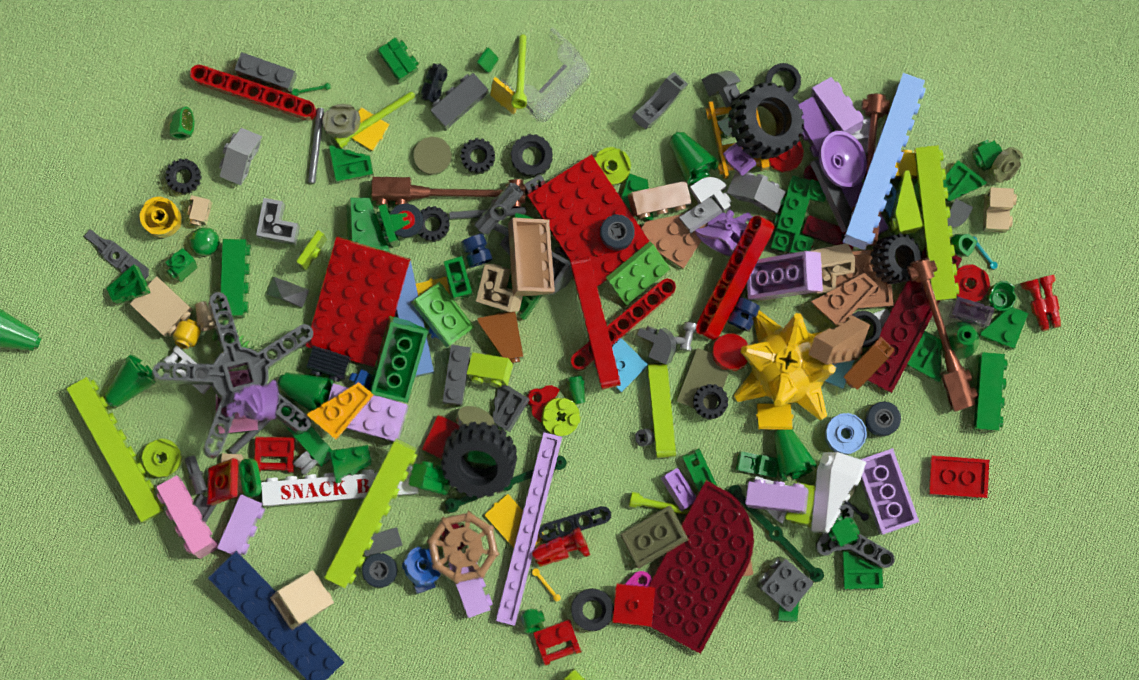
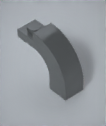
[632,72,688,129]

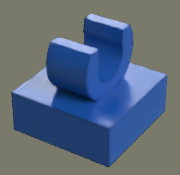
[349,370,372,390]

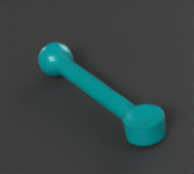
[972,236,998,270]

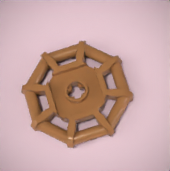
[427,511,499,584]

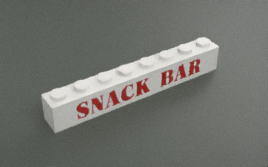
[261,467,419,506]

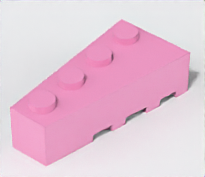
[157,475,219,559]

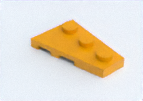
[306,382,374,440]

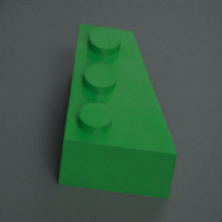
[346,198,390,253]

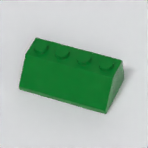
[369,316,428,403]

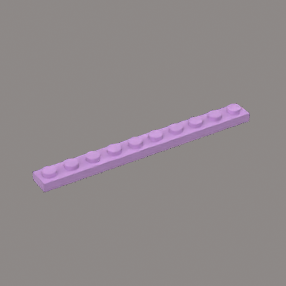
[496,432,562,625]

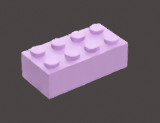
[747,251,823,301]
[328,384,409,442]
[860,448,919,535]

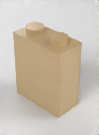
[130,276,193,337]
[270,570,334,630]

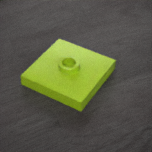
[297,230,327,270]

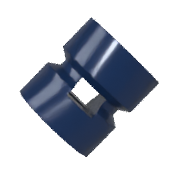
[461,234,493,268]
[727,297,761,332]

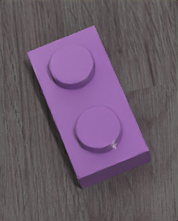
[661,468,696,511]

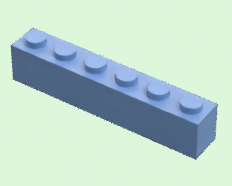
[395,260,434,377]

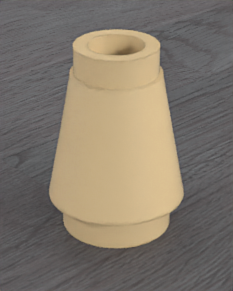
[195,301,215,331]

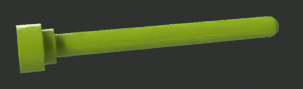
[511,34,527,109]
[334,92,415,149]
[629,491,691,515]

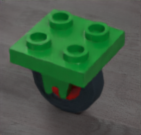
[377,203,423,248]

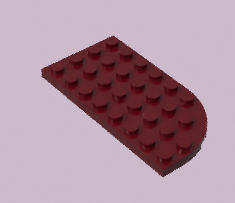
[649,480,754,654]

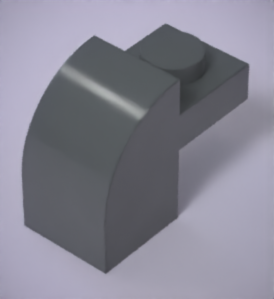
[702,70,740,108]
[947,199,973,230]
[637,325,676,364]

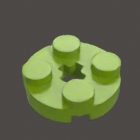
[595,147,631,186]
[541,398,581,436]
[142,438,182,477]

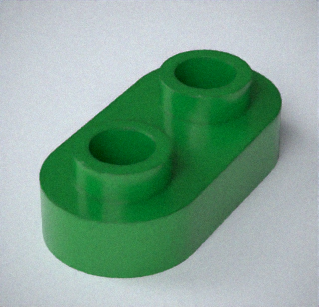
[239,458,262,497]

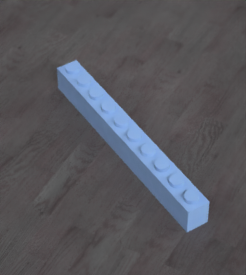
[843,73,926,250]

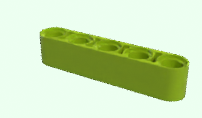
[648,363,676,458]

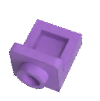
[723,143,756,176]

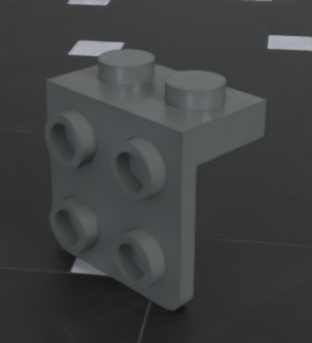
[755,556,813,612]

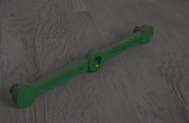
[445,455,567,513]
[728,485,824,582]

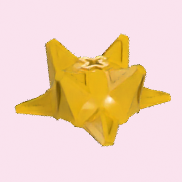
[734,310,836,421]

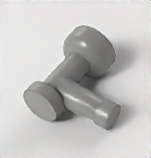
[675,322,697,352]

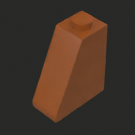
[477,311,524,364]
[844,337,895,390]

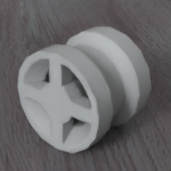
[293,451,318,475]

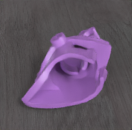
[695,210,753,256]
[227,381,278,421]

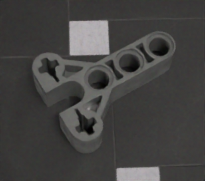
[815,504,895,568]

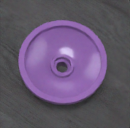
[819,131,867,188]

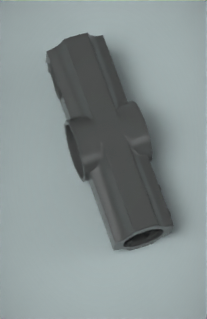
[475,183,523,234]

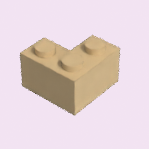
[983,187,1017,232]
[811,244,855,294]
[476,264,523,312]

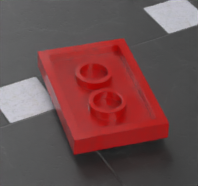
[929,455,990,498]

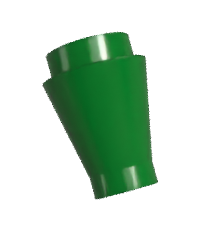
[566,375,586,404]

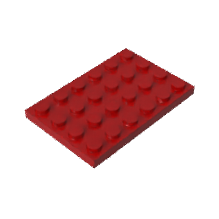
[528,154,650,287]
[306,237,411,367]

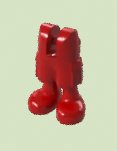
[1020,274,1061,332]
[532,528,591,567]

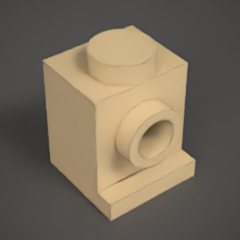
[188,195,212,226]

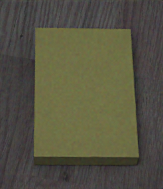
[677,348,730,409]
[620,506,688,568]

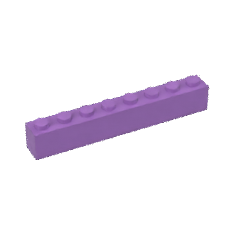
[798,97,889,235]

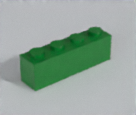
[220,239,251,318]
[973,352,1008,432]

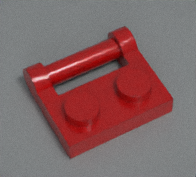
[255,437,295,473]
[533,620,582,666]

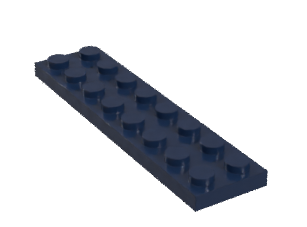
[208,551,345,680]

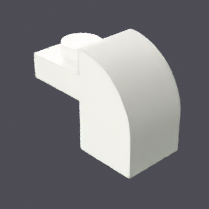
[689,177,731,212]

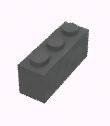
[235,52,297,93]
[431,73,489,130]
[443,345,471,406]

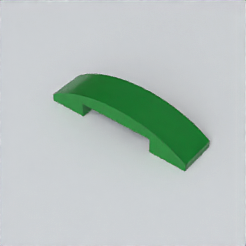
[281,397,332,467]

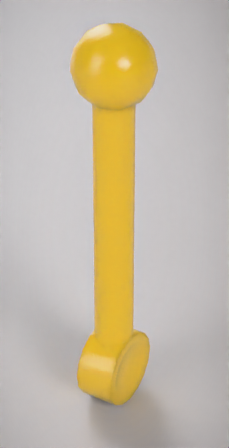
[532,568,561,602]

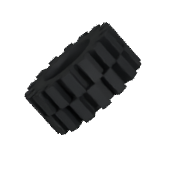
[461,138,495,174]
[165,158,202,195]
[418,206,450,242]
[693,384,729,420]

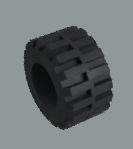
[870,234,922,285]

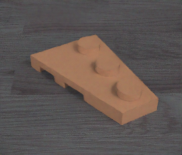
[811,273,878,326]

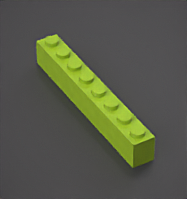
[914,145,959,301]
[67,377,165,523]
[325,438,418,588]

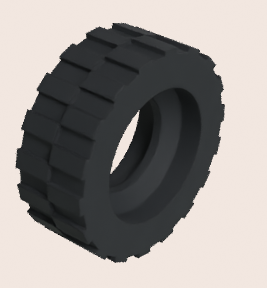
[511,134,553,178]
[571,588,614,631]

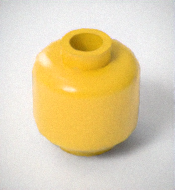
[173,319,201,349]

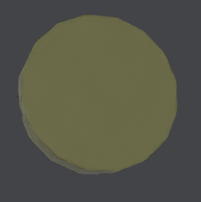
[322,104,361,138]
[414,136,452,175]
[991,147,1023,183]
[456,406,495,426]

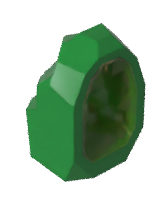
[170,106,195,139]

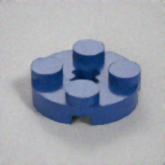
[402,547,441,587]

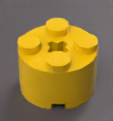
[140,197,182,238]

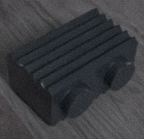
[307,346,351,382]

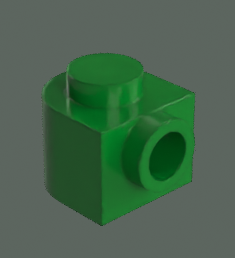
[950,234,978,257]
[520,608,546,633]

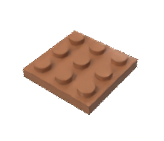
[836,250,893,309]

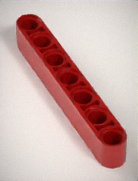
[190,64,317,121]
[696,215,774,340]
[570,256,621,390]
[571,278,676,371]

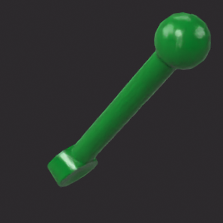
[292,83,331,96]

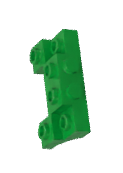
[770,175,826,254]

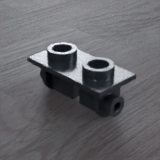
[420,63,448,103]

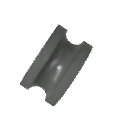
[635,428,655,446]

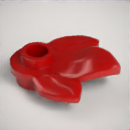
[527,385,560,422]

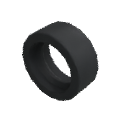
[765,63,801,97]
[846,311,881,348]

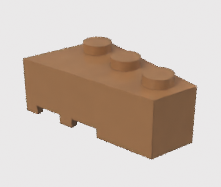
[809,315,870,365]

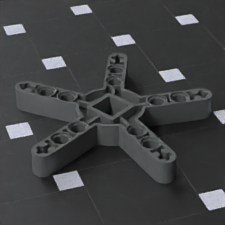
[152,292,313,458]

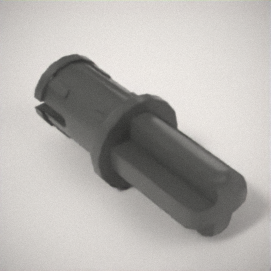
[185,456,207,494]

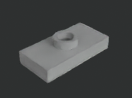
[679,197,722,233]

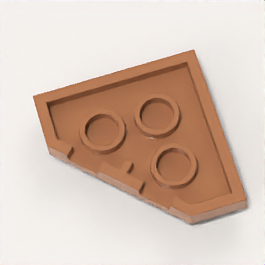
[641,213,708,269]

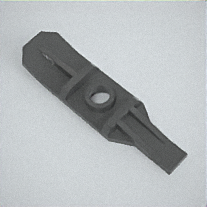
[84,229,149,280]

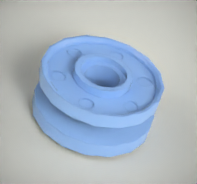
[825,413,867,455]

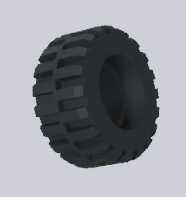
[728,82,804,159]
[441,422,517,498]

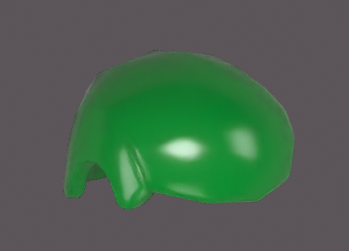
[189,227,220,256]
[987,281,1017,312]

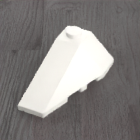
[812,452,866,533]

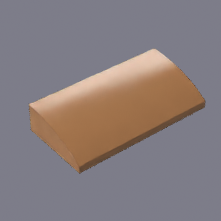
[508,218,555,296]

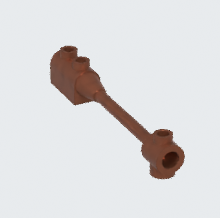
[851,93,890,246]
[372,177,525,208]
[907,258,978,412]

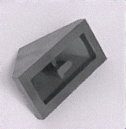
[267,276,309,308]

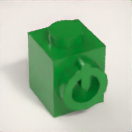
[972,140,1002,171]
[165,248,198,282]
[828,516,860,547]

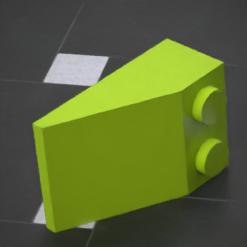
[889,170,923,235]

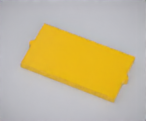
[485,494,544,549]

